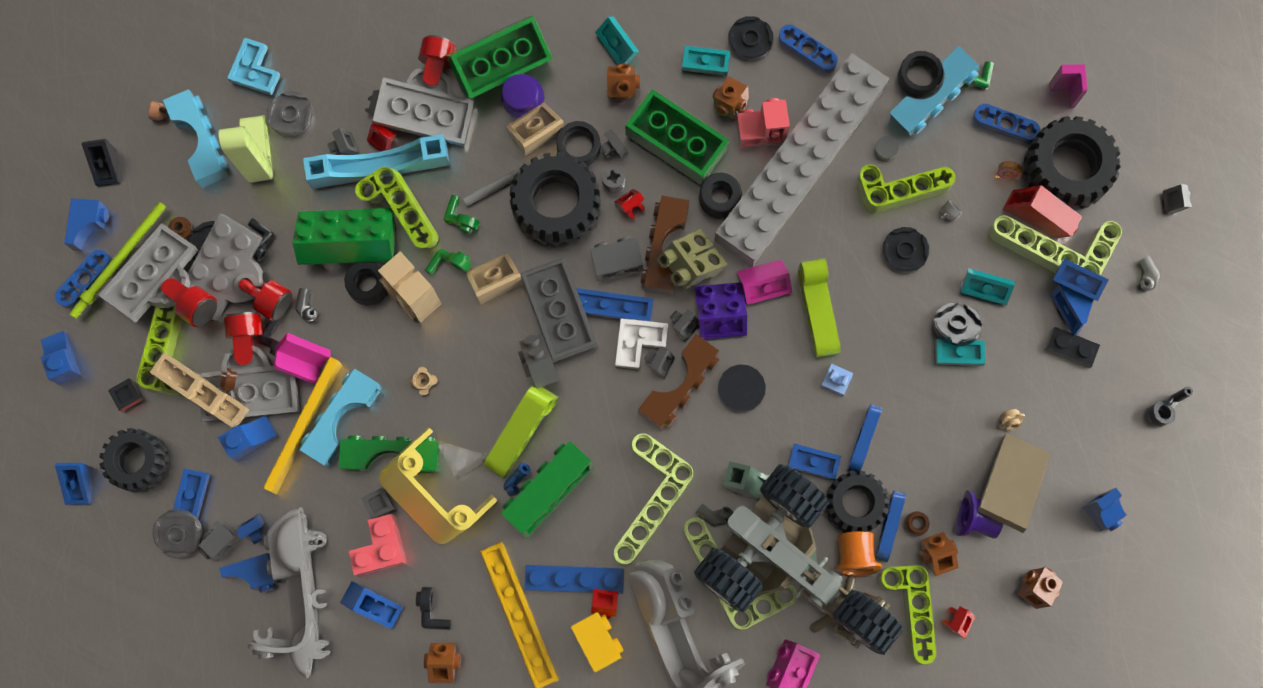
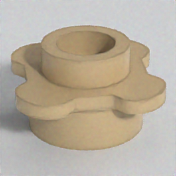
[409,367,438,396]
[999,409,1025,430]

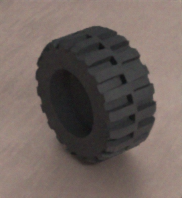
[1023,116,1121,211]
[509,152,601,247]

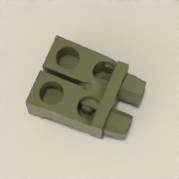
[657,229,728,289]

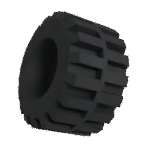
[99,428,169,493]
[825,471,890,533]

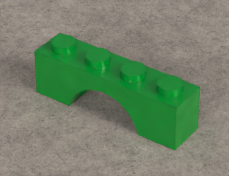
[339,435,441,474]

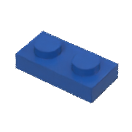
[1052,258,1109,301]
[788,443,841,481]
[173,468,210,519]

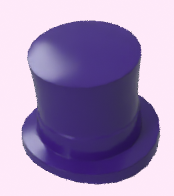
[501,74,545,118]
[954,490,1003,539]

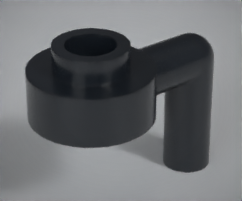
[248,218,275,262]
[258,320,279,356]
[1148,387,1193,427]
[416,587,451,630]

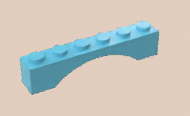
[303,134,450,189]

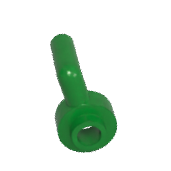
[960,61,994,89]
[443,195,480,234]
[424,249,472,275]

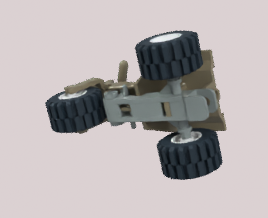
[694,464,903,655]

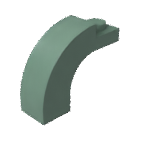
[722,461,769,501]

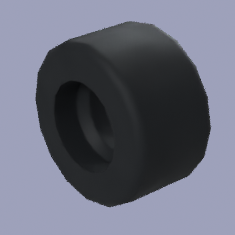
[699,172,742,219]
[344,262,388,306]

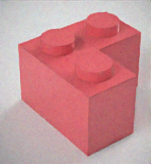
[736,98,790,148]
[349,514,407,577]

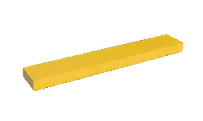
[264,357,342,495]
[480,542,559,688]

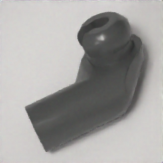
[295,288,317,322]
[696,503,733,526]

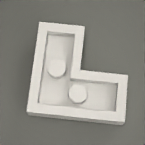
[615,318,668,369]

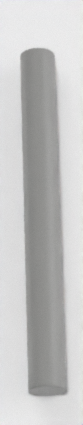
[463,155,544,206]

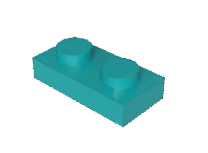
[595,16,639,65]
[682,46,730,76]
[961,268,1015,306]
[935,339,986,366]

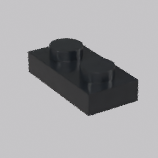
[1045,327,1100,368]

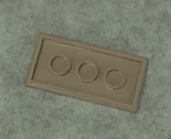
[977,433,1051,533]

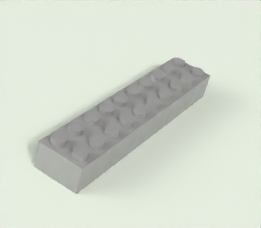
[714,53,890,267]

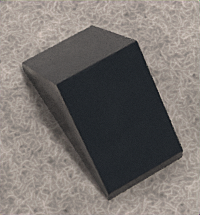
[81,139,120,186]

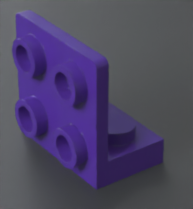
[695,282,747,339]

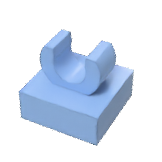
[821,364,853,397]

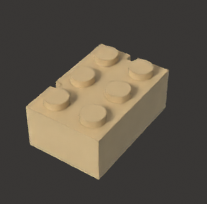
[378,252,442,323]

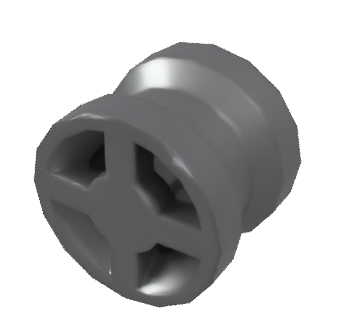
[602,166,625,194]

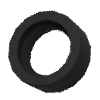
[898,51,944,98]
[556,121,601,166]

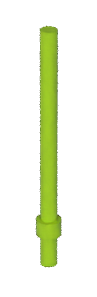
[69,202,166,319]

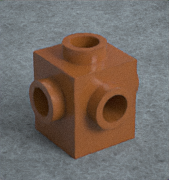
[607,64,640,99]
[713,76,749,119]
[919,532,959,576]
[1018,567,1063,609]
[424,643,461,683]

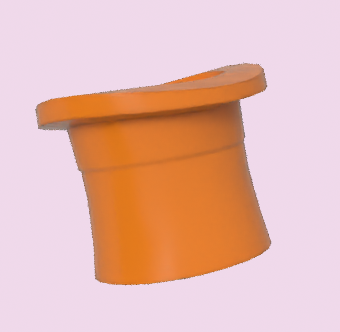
[834,532,882,577]

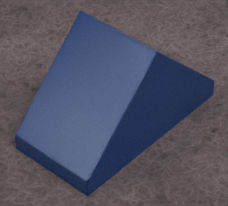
[1051,284,1094,336]
[55,463,93,505]

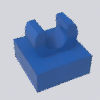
[236,514,264,545]

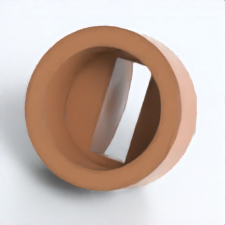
[149,101,167,121]

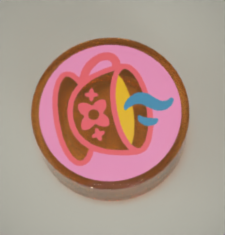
[997,161,1022,180]

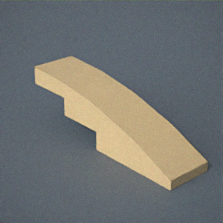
[150,352,250,428]

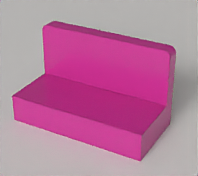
[1049,64,1087,108]
[737,260,792,305]
[273,333,331,384]

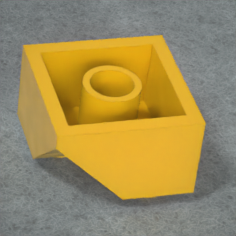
[571,612,624,673]

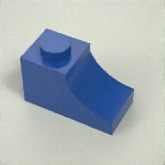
[64,198,109,251]
[40,331,81,385]
[217,415,279,462]
[1082,488,1127,531]
[219,553,281,593]
[340,581,403,629]

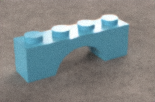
[890,46,979,136]
[163,89,228,188]
[300,368,382,468]

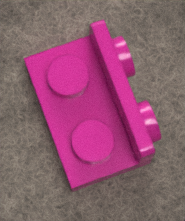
[766,639,820,688]

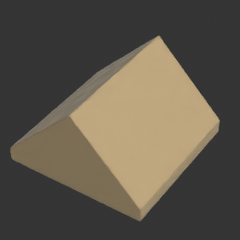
[506,102,564,157]
[466,252,523,305]

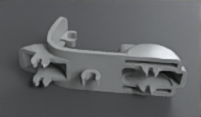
[248,507,331,678]
[629,559,745,688]

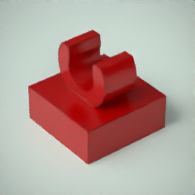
[367,124,397,152]
[614,189,645,219]
[591,589,618,619]
[942,606,976,639]

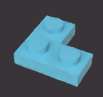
[227,38,280,96]

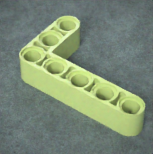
[219,115,273,183]
[989,216,1122,275]
[614,434,694,566]
[684,518,797,630]

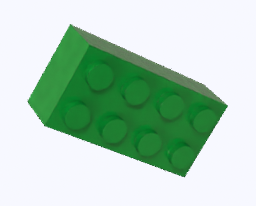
[445,16,553,99]
[625,89,729,185]
[292,208,397,265]
[501,441,593,539]

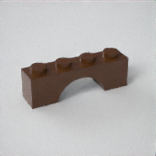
[640,195,689,296]
[638,334,720,430]

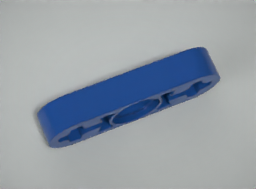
[778,25,838,74]
[973,104,1040,143]
[55,250,112,309]
[847,404,882,472]
[875,490,906,562]

